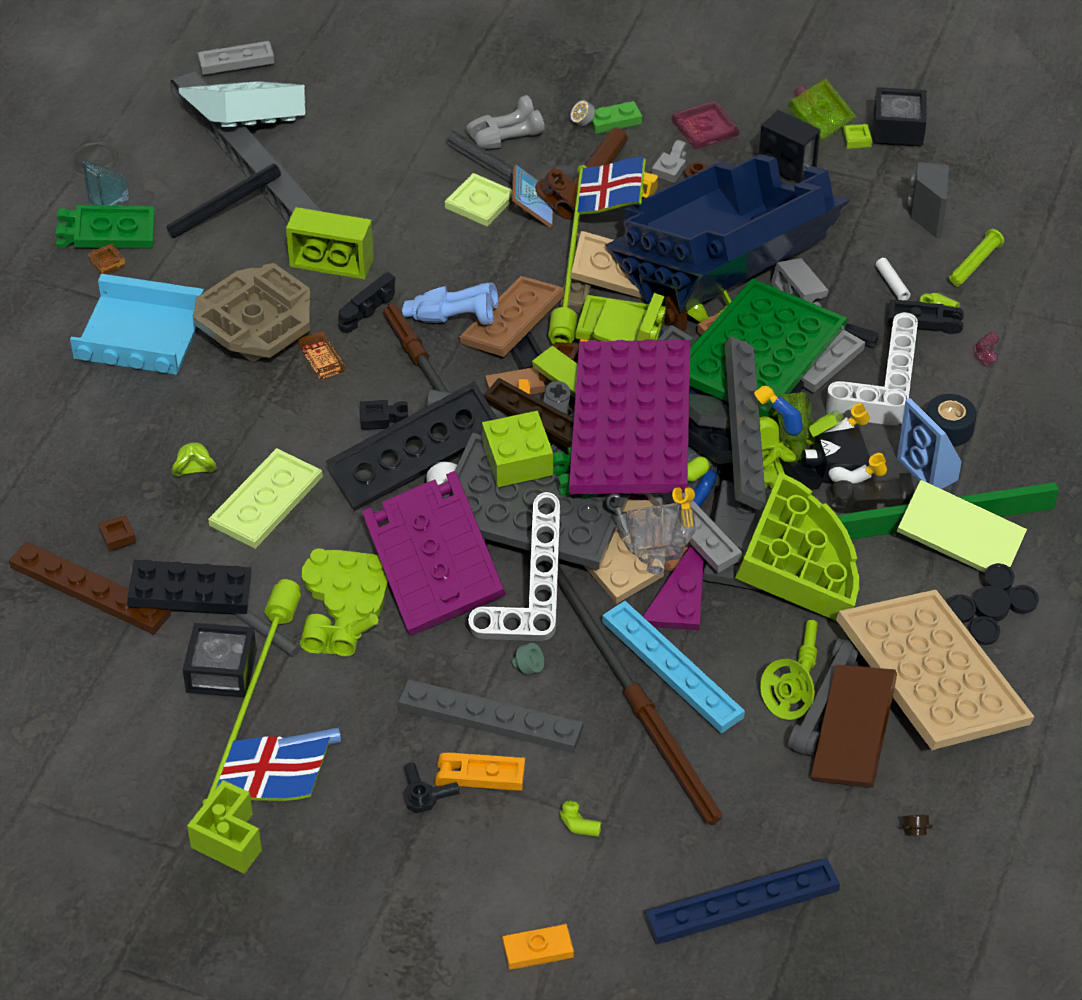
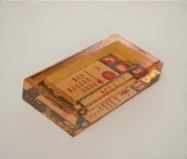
[298,331,345,380]

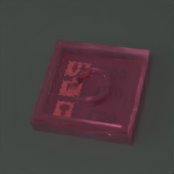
[672,100,739,150]

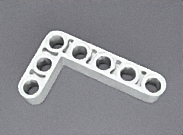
[826,313,918,425]
[468,492,560,641]

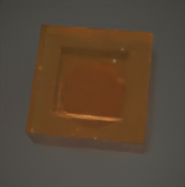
[88,243,125,274]

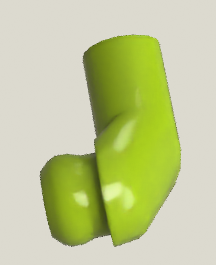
[919,293,960,308]

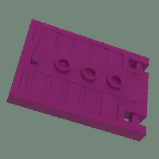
[362,471,506,636]

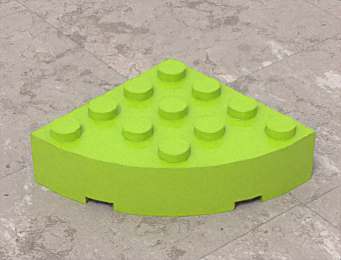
[735,472,859,621]

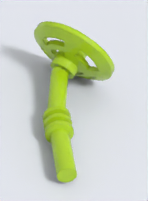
[760,620,818,720]

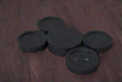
[947,563,1039,645]

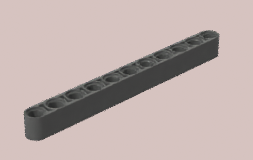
[170,71,321,223]

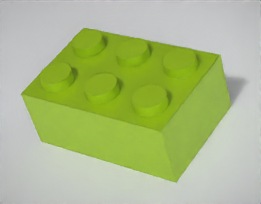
[286,207,374,280]

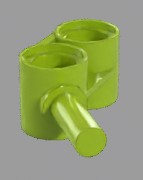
[300,613,379,657]

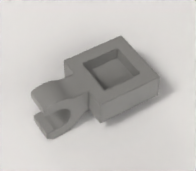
[652,140,687,183]

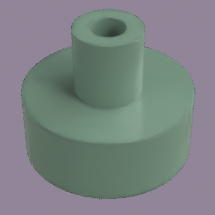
[512,643,544,675]

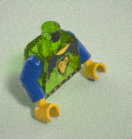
[754,386,814,461]

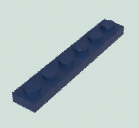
[645,858,840,945]

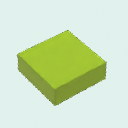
[842,124,872,149]

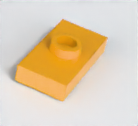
[502,924,574,970]

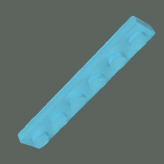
[602,601,745,734]

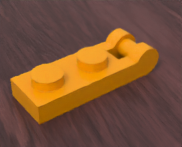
[435,753,525,791]

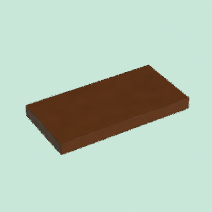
[811,664,897,788]

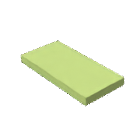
[208,448,323,549]
[897,480,1027,573]

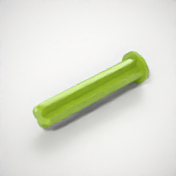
[949,229,1004,287]

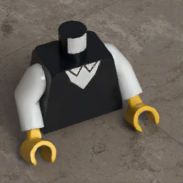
[801,403,887,487]

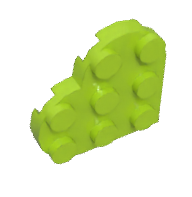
[302,549,389,621]

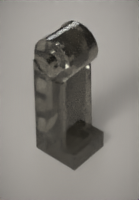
[829,473,915,513]

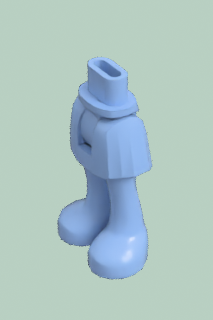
[402,282,498,325]

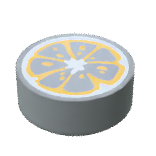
[570,100,595,126]

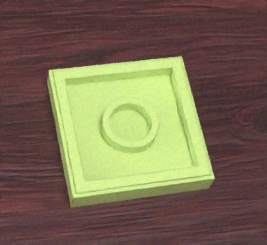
[445,173,513,227]

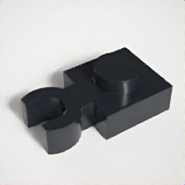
[360,400,408,429]

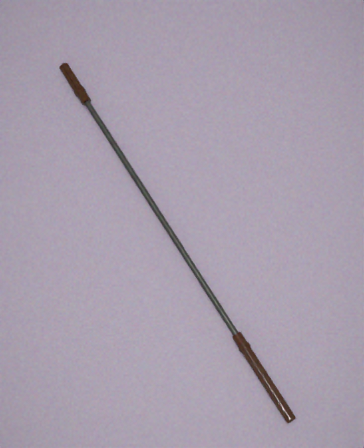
[383,303,722,825]

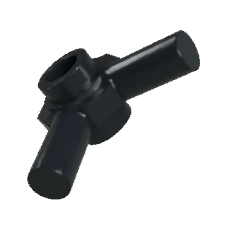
[404,763,460,813]

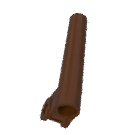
[535,128,628,219]

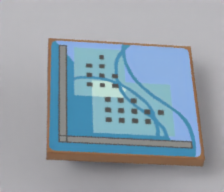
[512,165,553,228]

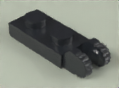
[339,272,395,334]
[887,299,964,334]

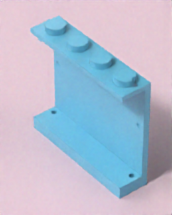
[70,274,204,375]

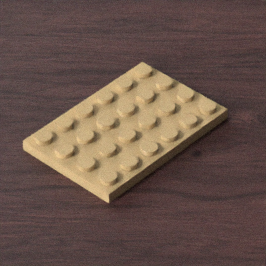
[836,590,1034,750]

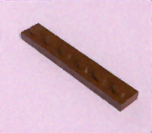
[9,541,171,635]

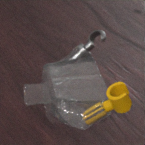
[606,487,696,574]

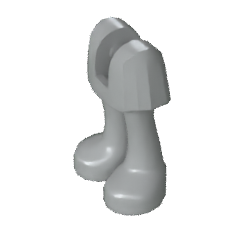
[466,95,545,149]

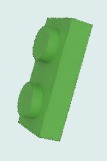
[590,101,642,134]

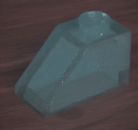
[82,161,129,206]

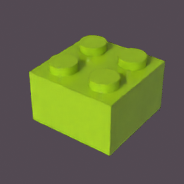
[482,411,553,487]

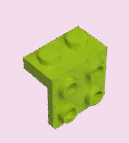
[593,293,666,341]

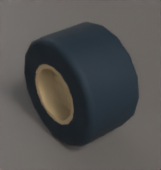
[926,394,977,446]

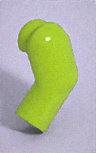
[688,457,710,482]
[560,801,601,837]

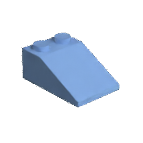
[897,398,962,489]

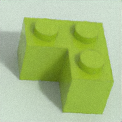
[187,780,262,874]

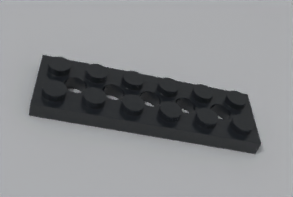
[326,381,498,511]

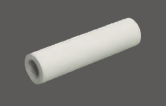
[875,258,911,300]

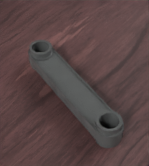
[788,638,861,756]

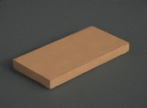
[459,276,564,357]

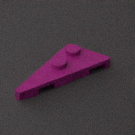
[643,545,704,630]

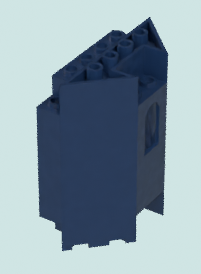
[605,154,850,313]

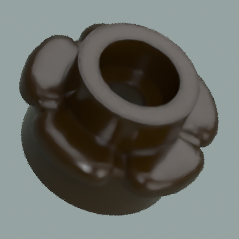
[901,815,933,836]

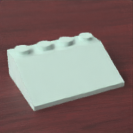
[179,81,305,127]

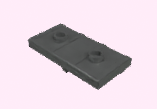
[702,480,772,590]

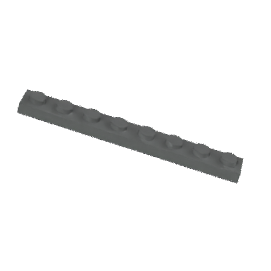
[725,336,766,510]

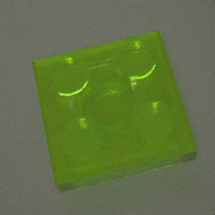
[788,78,856,143]

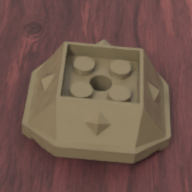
[193,263,311,362]

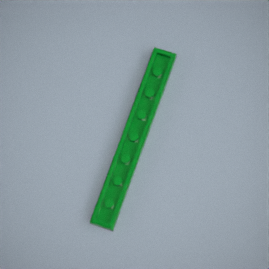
[837,482,1059,540]

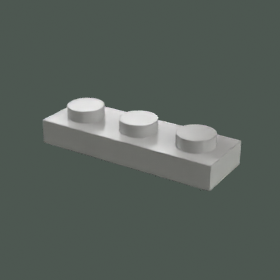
[198,41,274,75]
[801,329,865,393]

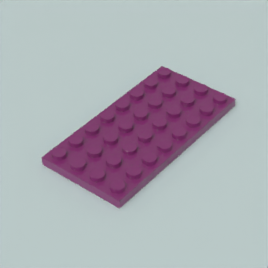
[569,339,690,494]

